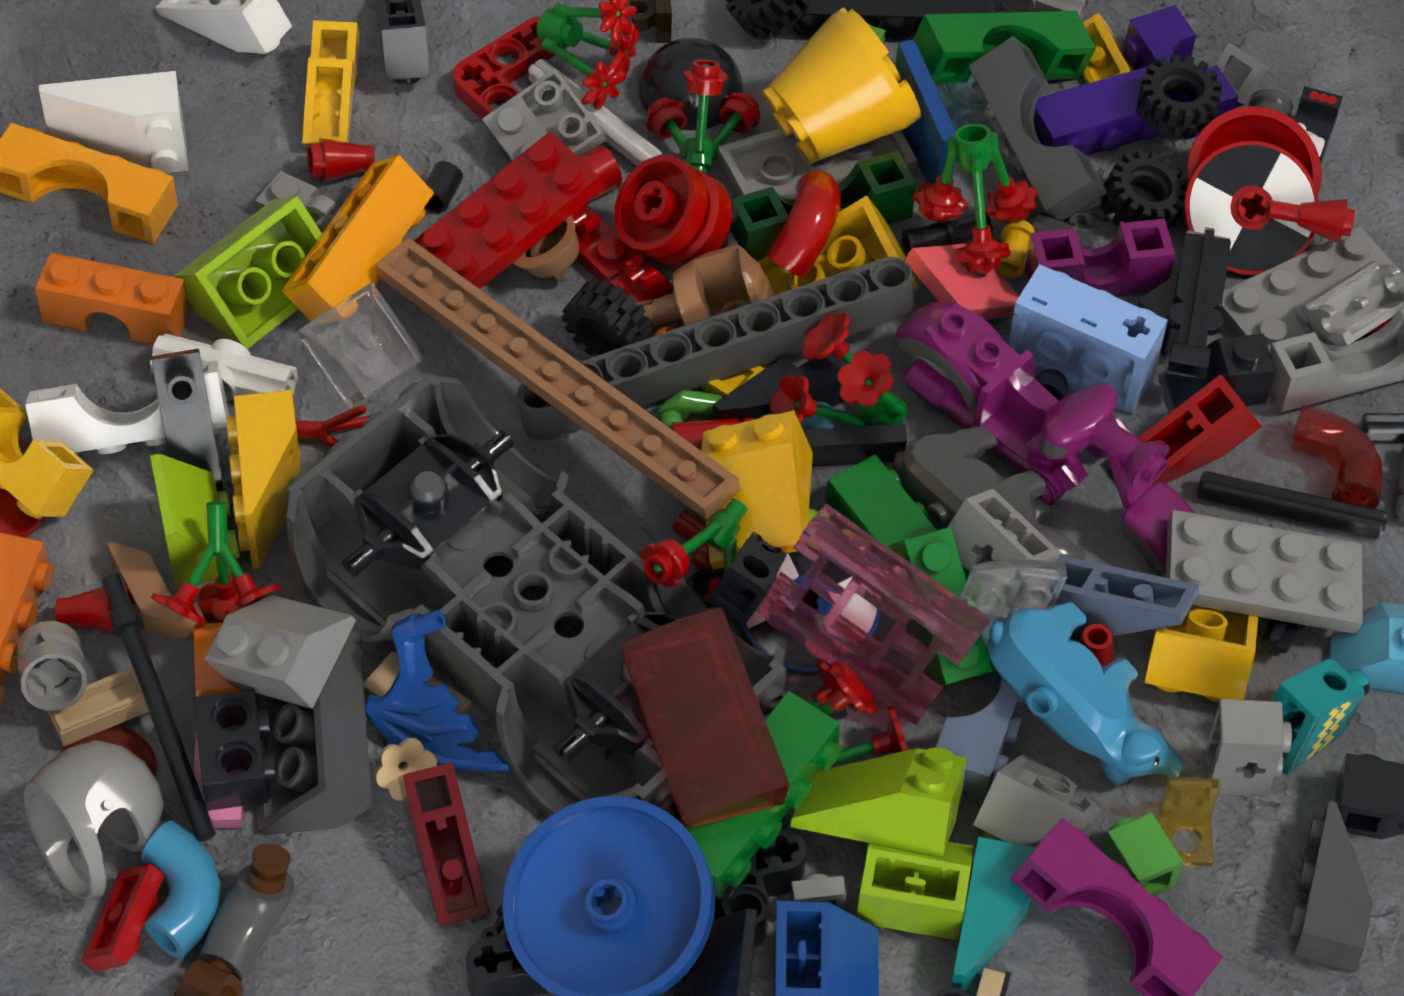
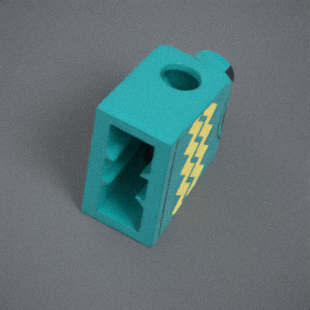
[1272,659,1370,774]

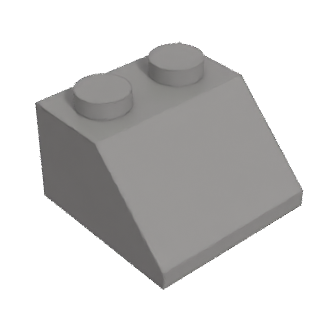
[204,595,356,709]

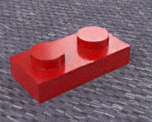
[81,863,165,971]

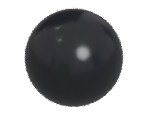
[639,38,743,130]

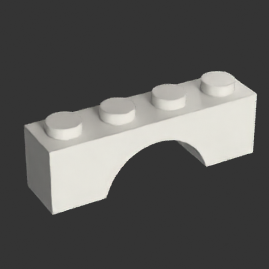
[25,360,229,456]

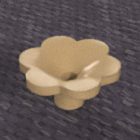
[374,738,437,800]

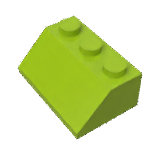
[172,195,322,349]

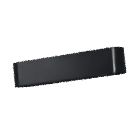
[790,0,1001,43]

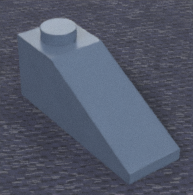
[1041,555,1199,637]

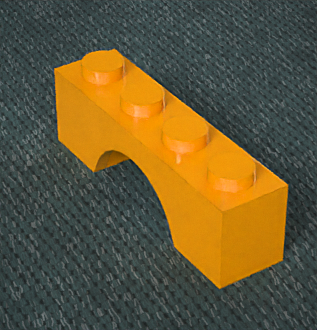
[0,123,178,244]

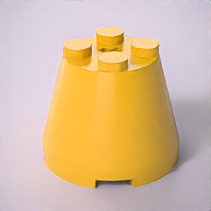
[762,7,921,165]

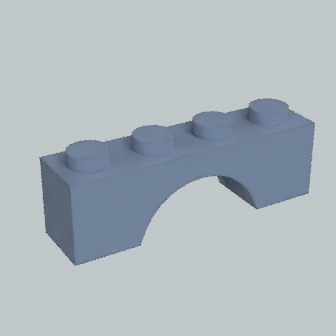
[936,598,1026,801]

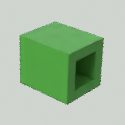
[1102,812,1183,896]

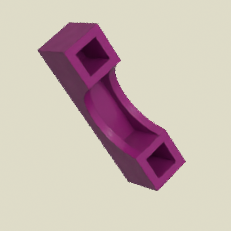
[1009,817,1223,996]

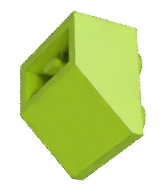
[857,842,973,941]

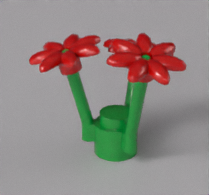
[537,0,640,110]

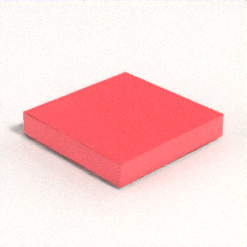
[905,244,1019,320]

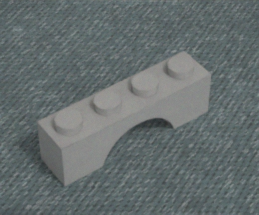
[1270,309,1404,412]

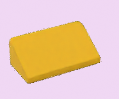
[1082,12,1133,84]

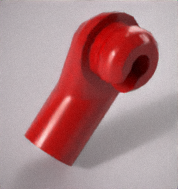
[673,510,713,570]

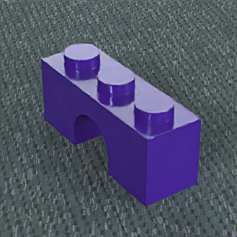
[1123,5,1238,140]

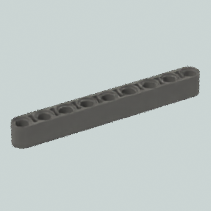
[516,257,914,439]

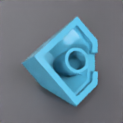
[1329,602,1404,693]

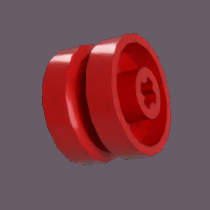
[614,154,732,269]

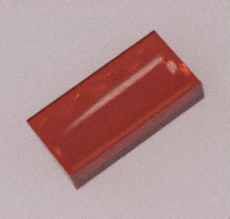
[620,607,790,829]

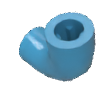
[141,820,221,959]

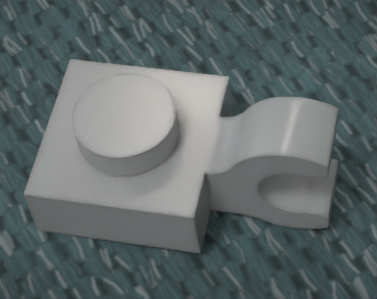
[254,171,335,232]

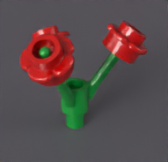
[645,59,761,174]
[639,498,748,611]

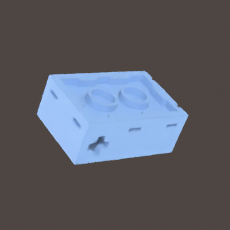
[1008,264,1168,415]

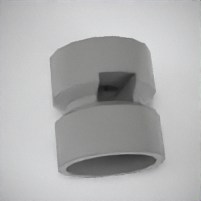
[16,621,87,711]

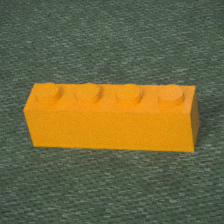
[281,155,434,329]

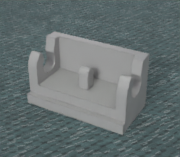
[1301,261,1404,346]

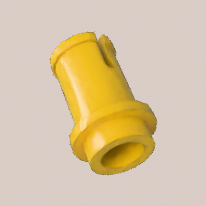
[997,220,1035,279]

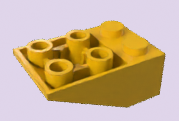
[226,390,302,570]

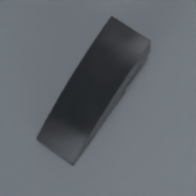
[712,354,846,421]

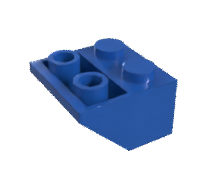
[773,901,879,996]

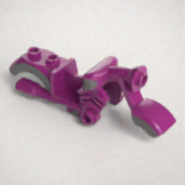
[895,302,1195,573]

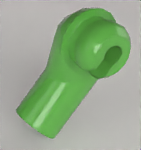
[655,390,722,429]

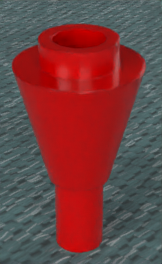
[1268,199,1355,244]

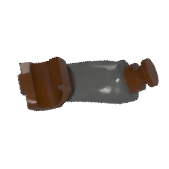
[173,844,294,996]

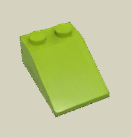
[791,748,967,858]

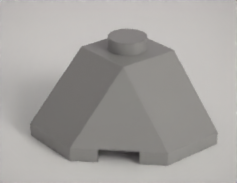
[973,754,1101,846]

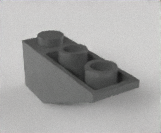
[1288,801,1373,972]

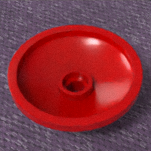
[1186,106,1322,219]

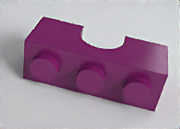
[1025,219,1175,294]

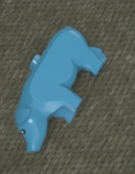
[987,602,1183,788]

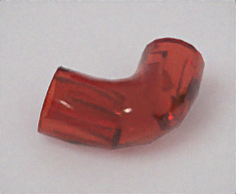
[1291,404,1383,509]

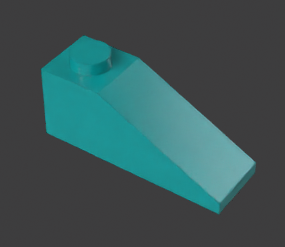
[951,837,1035,991]

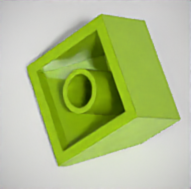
[150,454,240,589]

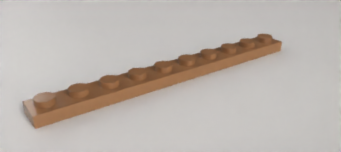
[375,238,741,520]

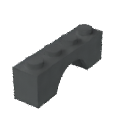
[969,36,1107,221]

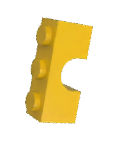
[0,388,94,519]

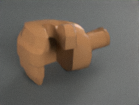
[634,245,773,328]

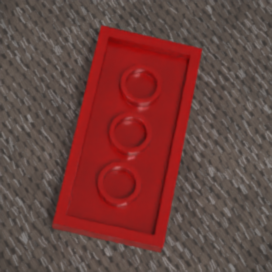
[414,131,605,289]

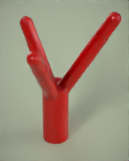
[296,405,371,448]

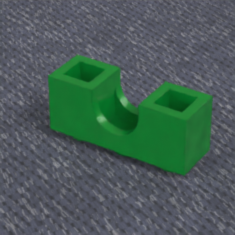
[889,527,992,687]

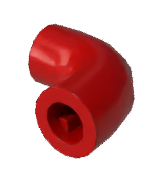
[767,170,841,278]

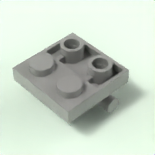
[482,68,607,161]

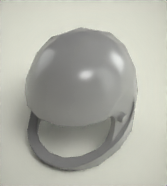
[24,740,164,900]

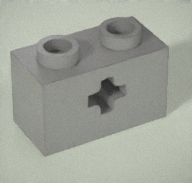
[947,488,1062,607]
[1205,699,1292,797]

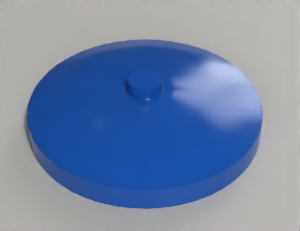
[502,796,715,996]

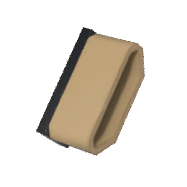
[976,967,1011,996]

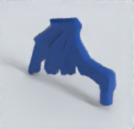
[365,610,511,772]

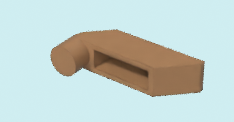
[106,542,204,639]

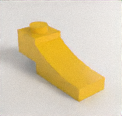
[302,20,360,148]

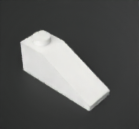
[155,0,292,54]

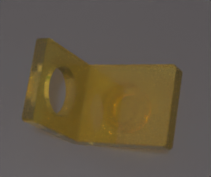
[1159,777,1220,866]

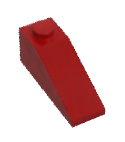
[1108,374,1262,485]

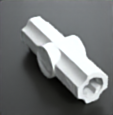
[150,333,298,402]

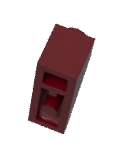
[398,762,490,927]

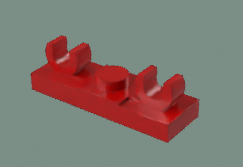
[572,204,673,303]

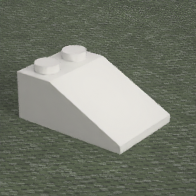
[39,71,189,174]

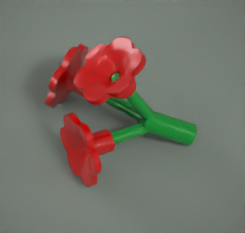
[150,501,282,626]

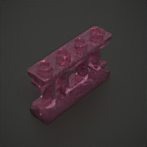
[756,504,991,724]

